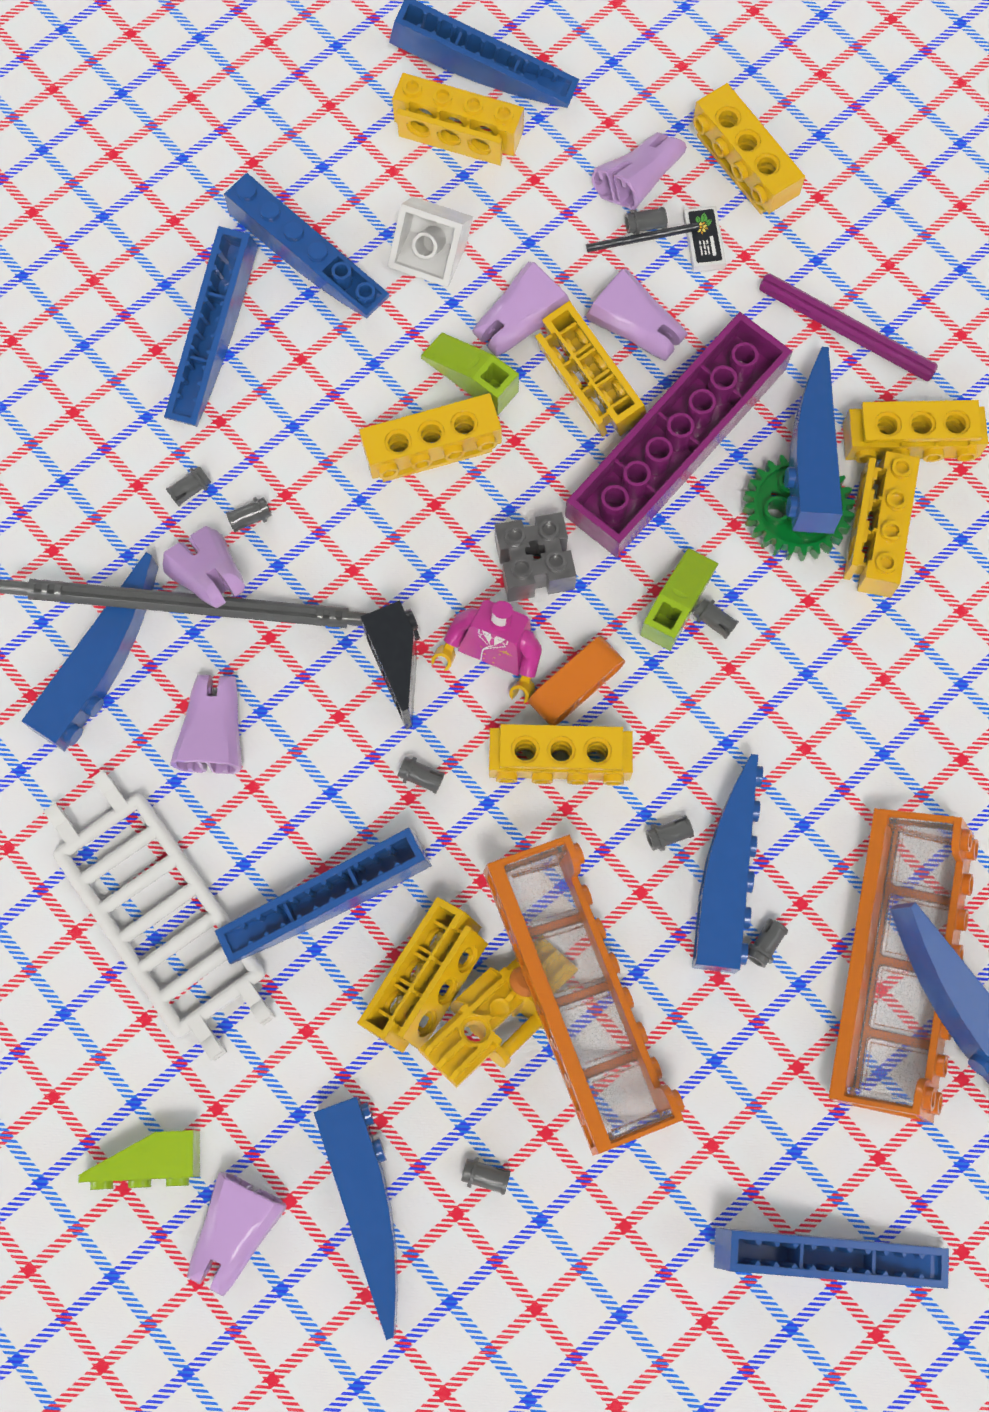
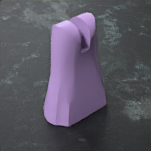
[592,132,687,210]
[472,262,571,357]
[586,268,688,361]
[163,526,245,608]
[170,675,242,774]
[187,1172,287,1297]

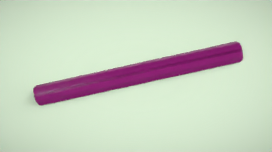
[759,273,938,381]

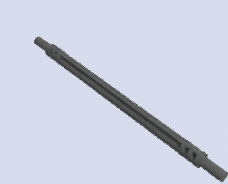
[0,578,368,628]

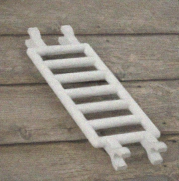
[43,770,275,1061]

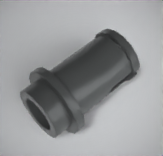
[625,207,668,235]
[166,466,211,507]
[226,497,272,533]
[693,598,739,639]
[397,757,445,794]
[645,815,694,851]
[748,918,788,968]
[461,1157,511,1195]

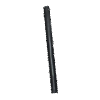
[586,222,699,252]

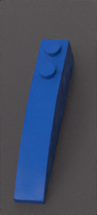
[389,0,580,108]
[164,226,258,427]
[784,346,843,534]
[22,552,159,752]
[215,828,432,964]
[890,902,989,1084]
[313,1097,398,1340]
[714,1228,949,1289]

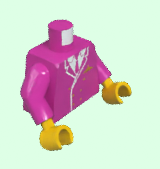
[431,600,542,703]

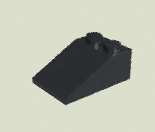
[361,600,420,729]

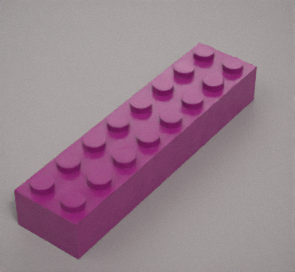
[565,312,793,558]

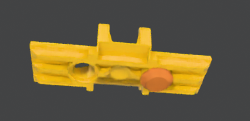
[418,936,577,1088]

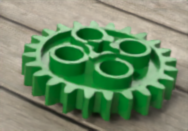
[742,455,855,561]

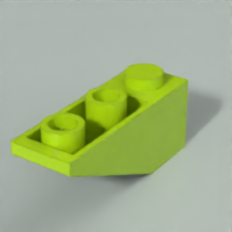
[421,332,519,415]
[640,548,719,651]
[78,1130,200,1190]

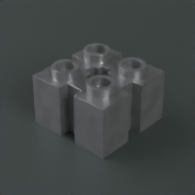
[495,512,576,602]

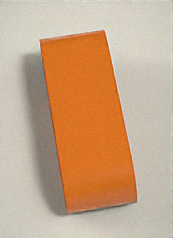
[528,636,626,725]

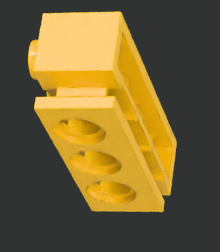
[392,73,524,166]
[693,83,805,215]
[535,300,646,437]
[359,393,502,482]
[843,400,988,463]
[843,451,920,598]
[489,724,633,786]
[357,897,488,1053]

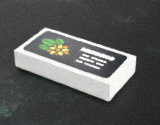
[683,206,726,272]

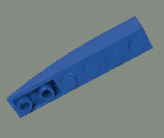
[224,173,390,319]
[692,754,763,974]

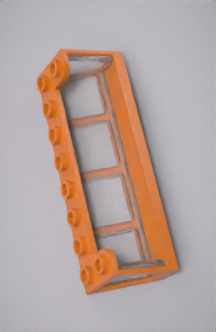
[828,808,979,1123]
[483,834,685,1156]

